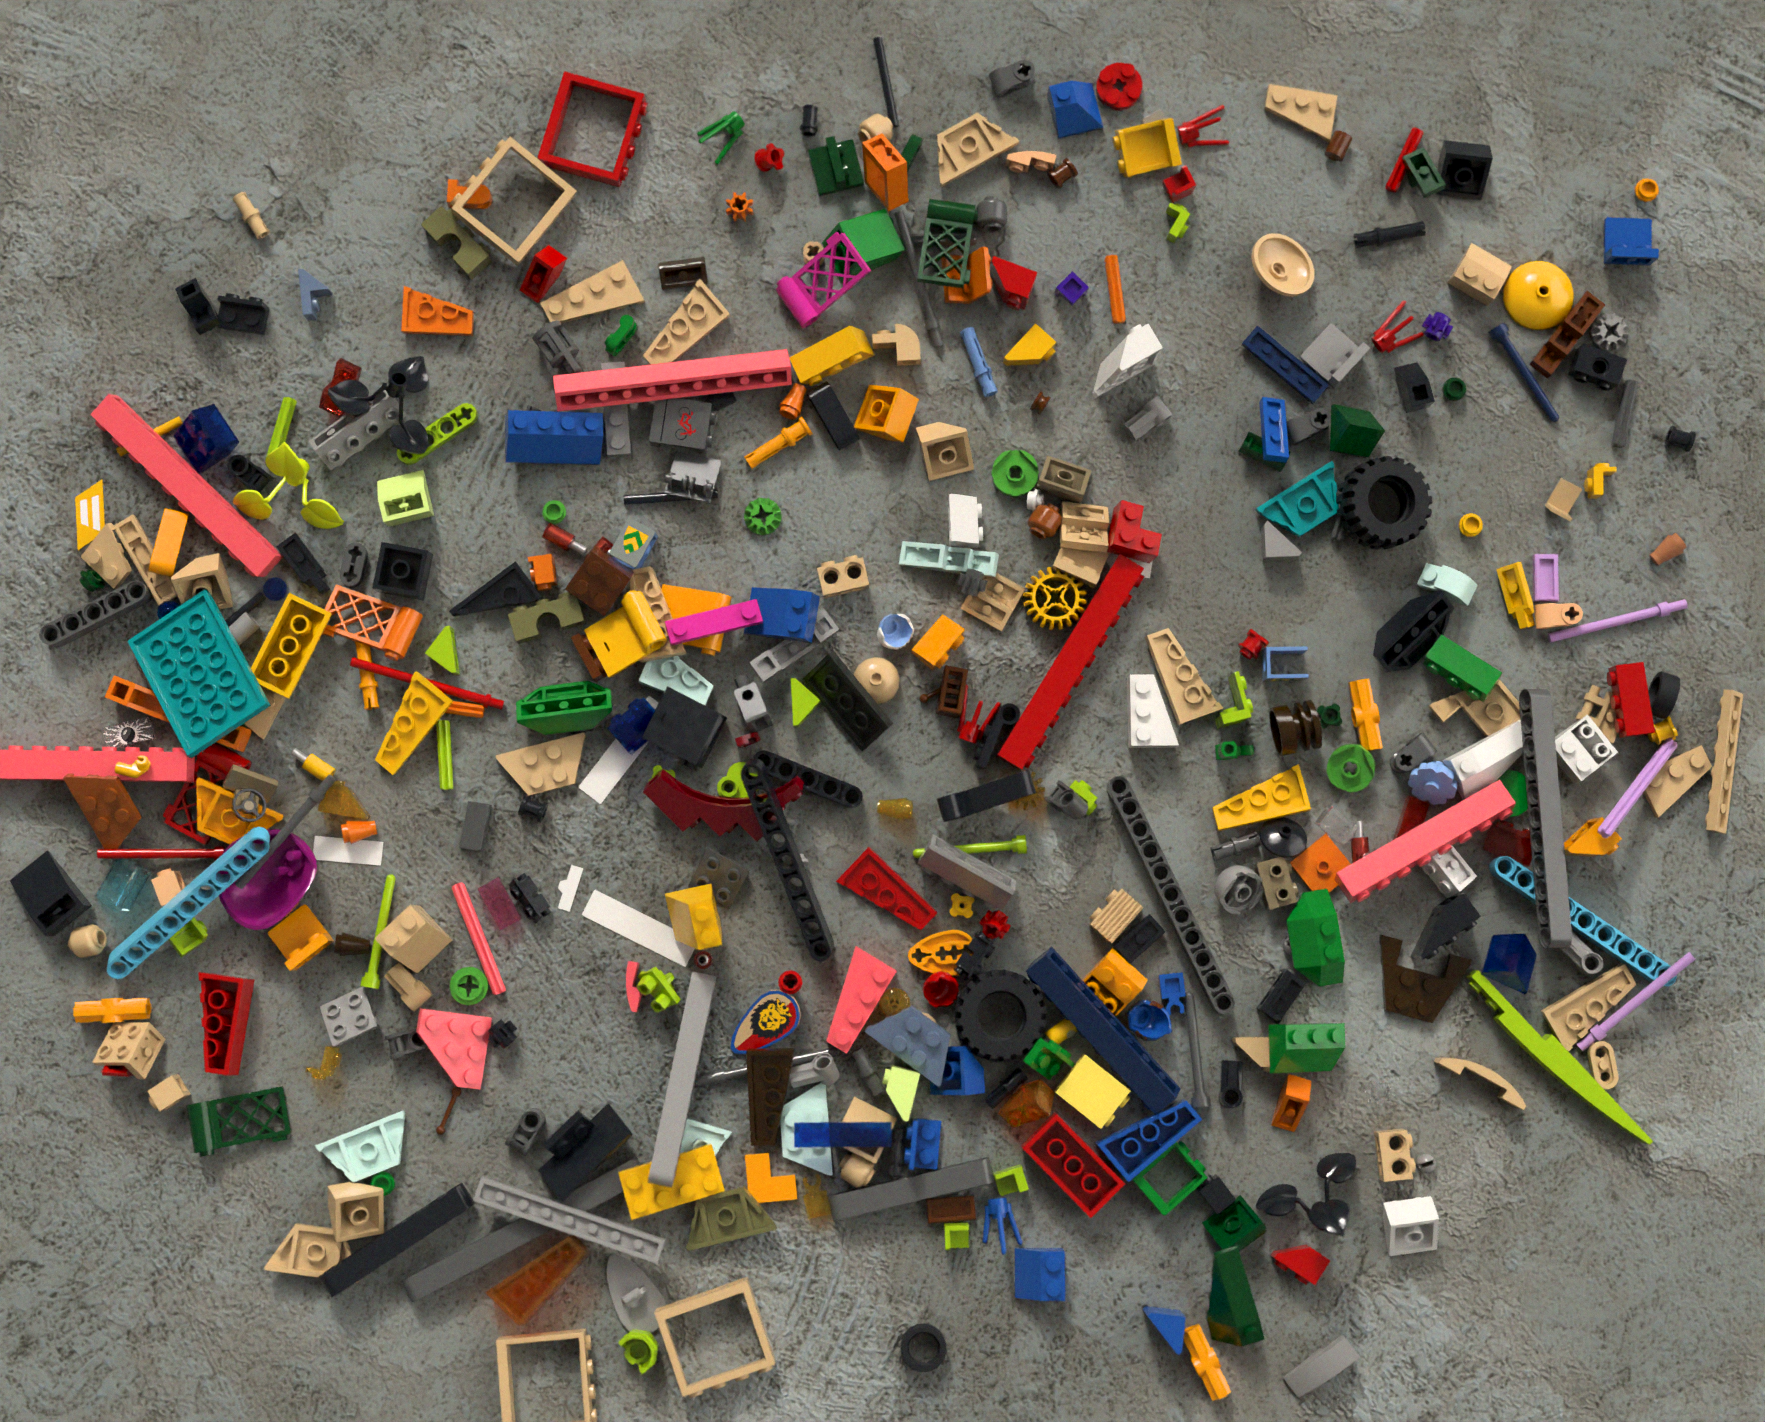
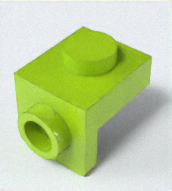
[1166,203,1191,243]
[1069,780,1098,816]
[168,917,208,958]

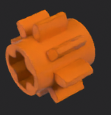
[726,192,754,222]

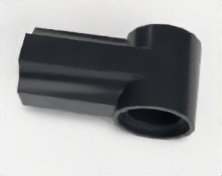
[1218,1060,1243,1108]

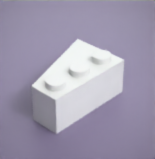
[1127,674,1179,748]

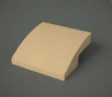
[1060,501,1109,553]
[961,572,1026,631]

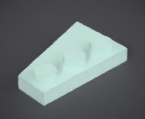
[638,656,713,706]
[680,1118,732,1155]

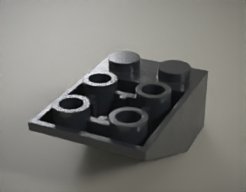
[10,850,92,936]
[1411,893,1481,960]

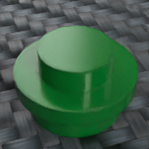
[370,1171,395,1196]

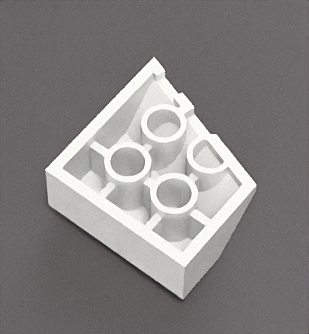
[1093,324,1163,398]

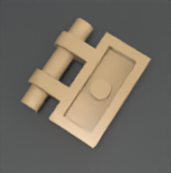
[1576,685,1618,744]

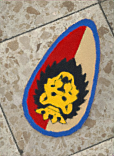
[731,990,801,1054]

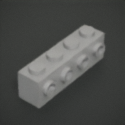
[309,390,407,470]

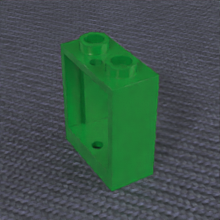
[1132,1141,1208,1216]

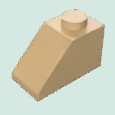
[1232,1037,1270,1071]

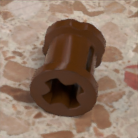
[1047,158,1078,189]

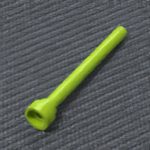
[913,835,1027,858]
[360,874,396,989]

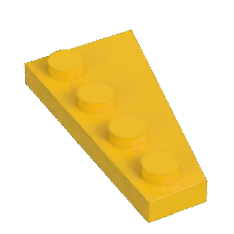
[375,671,454,775]
[1212,764,1311,832]

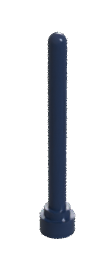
[1488,322,1559,422]

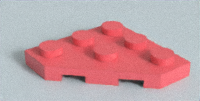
[416,1008,492,1090]

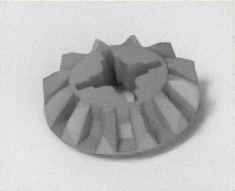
[1591,313,1629,351]

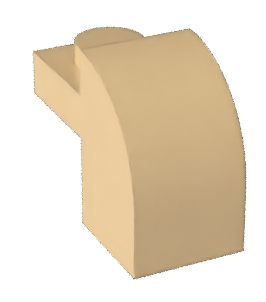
[872,324,921,366]

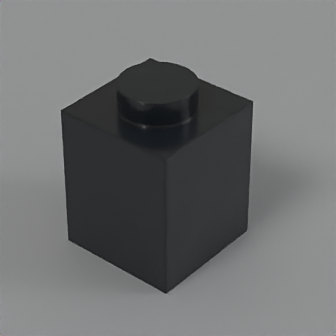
[1197,1174,1236,1215]

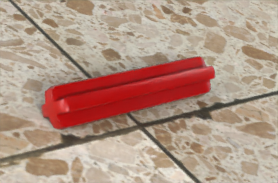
[1385,127,1423,193]

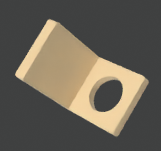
[1545,478,1582,521]

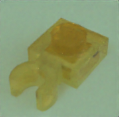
[803,1174,832,1219]

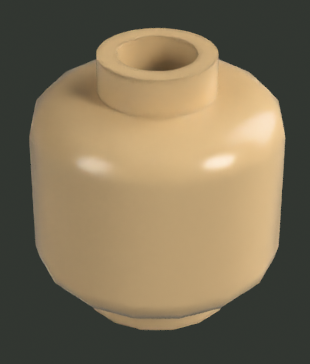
[858,114,893,143]
[68,924,107,958]
[839,1153,876,1188]

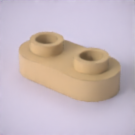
[1587,1041,1619,1089]

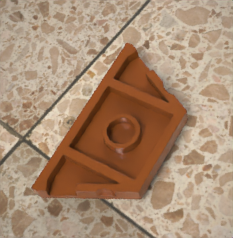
[63,773,142,849]

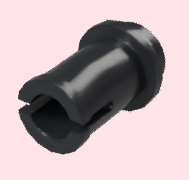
[799,105,818,137]

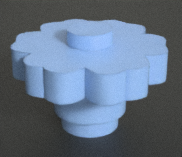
[1408,761,1458,805]

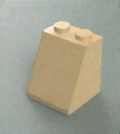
[374,905,452,973]

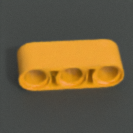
[148,508,189,577]

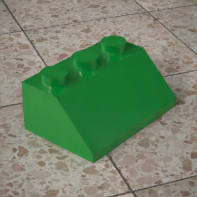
[1268,1023,1345,1073]

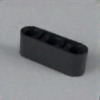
[806,381,860,451]

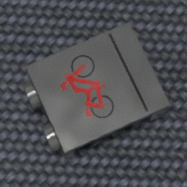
[649,398,717,454]

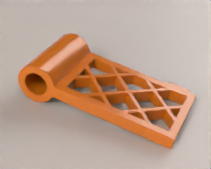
[323,584,423,661]

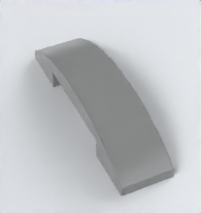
[749,611,839,682]

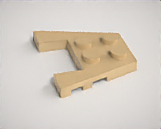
[1428,680,1520,737]

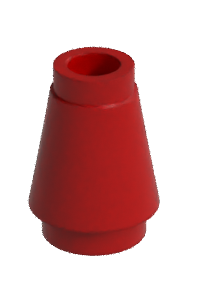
[778,971,802,995]

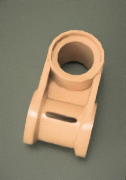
[1534,603,1583,629]

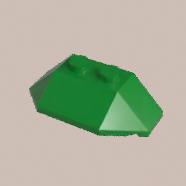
[516,681,612,735]
[1286,888,1345,987]

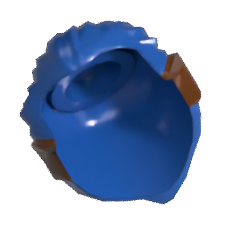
[1127,1000,1172,1041]

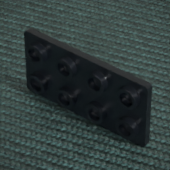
[539,1104,633,1202]

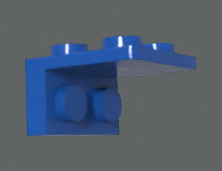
[1604,217,1659,265]
[904,1118,941,1170]

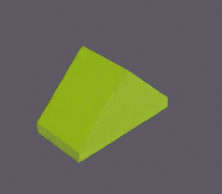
[425,626,460,676]
[791,678,821,728]

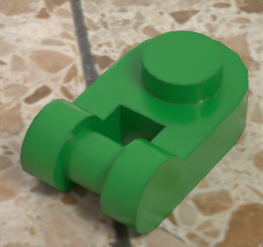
[605,315,637,357]

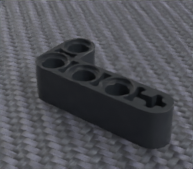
[936,770,1036,822]

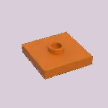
[1290,834,1351,892]

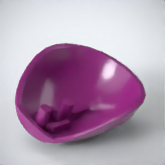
[218,829,317,930]

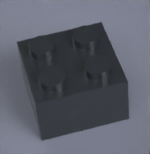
[372,542,433,601]

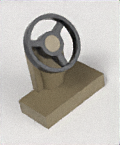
[223,764,278,822]

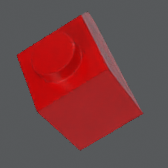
[520,245,567,303]

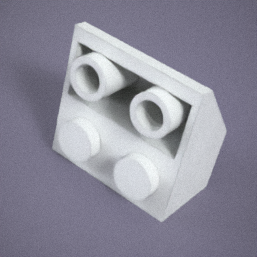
[1555,715,1618,783]

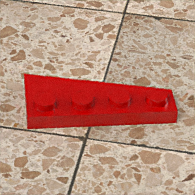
[836,847,938,930]

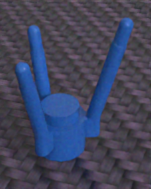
[983,1197,1022,1255]

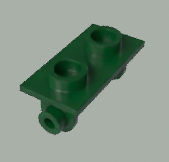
[1238,431,1291,472]

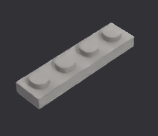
[601,362,632,457]

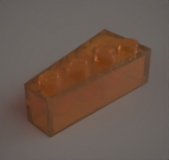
[485,1236,592,1326]

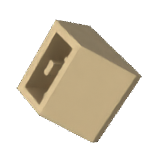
[832,1096,897,1164]

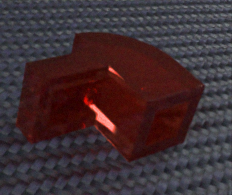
[319,358,362,418]

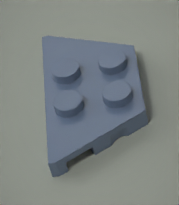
[865,1006,950,1087]

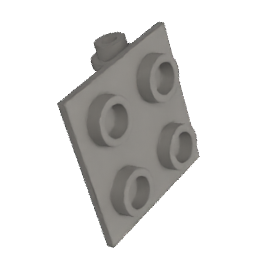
[320,987,380,1047]

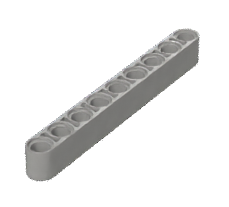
[648,971,716,1187]

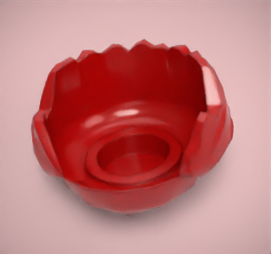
[922,971,959,1008]

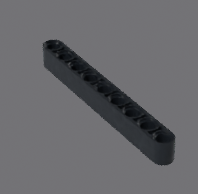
[740,758,834,961]

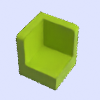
[993,1164,1029,1196]
[944,1222,969,1250]

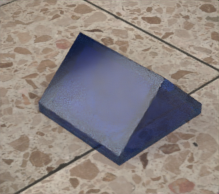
[1481,933,1537,994]

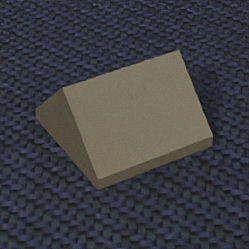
[1036,455,1092,503]

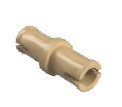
[232,192,270,239]

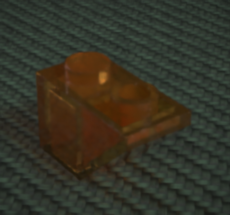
[998,1079,1055,1128]

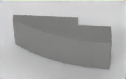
[1283,1335,1360,1398]

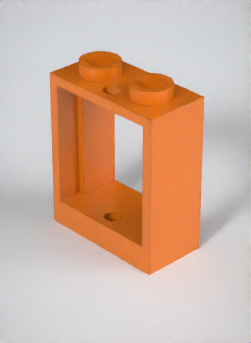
[862,133,909,211]

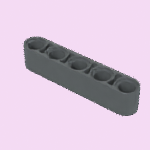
[39,581,153,648]

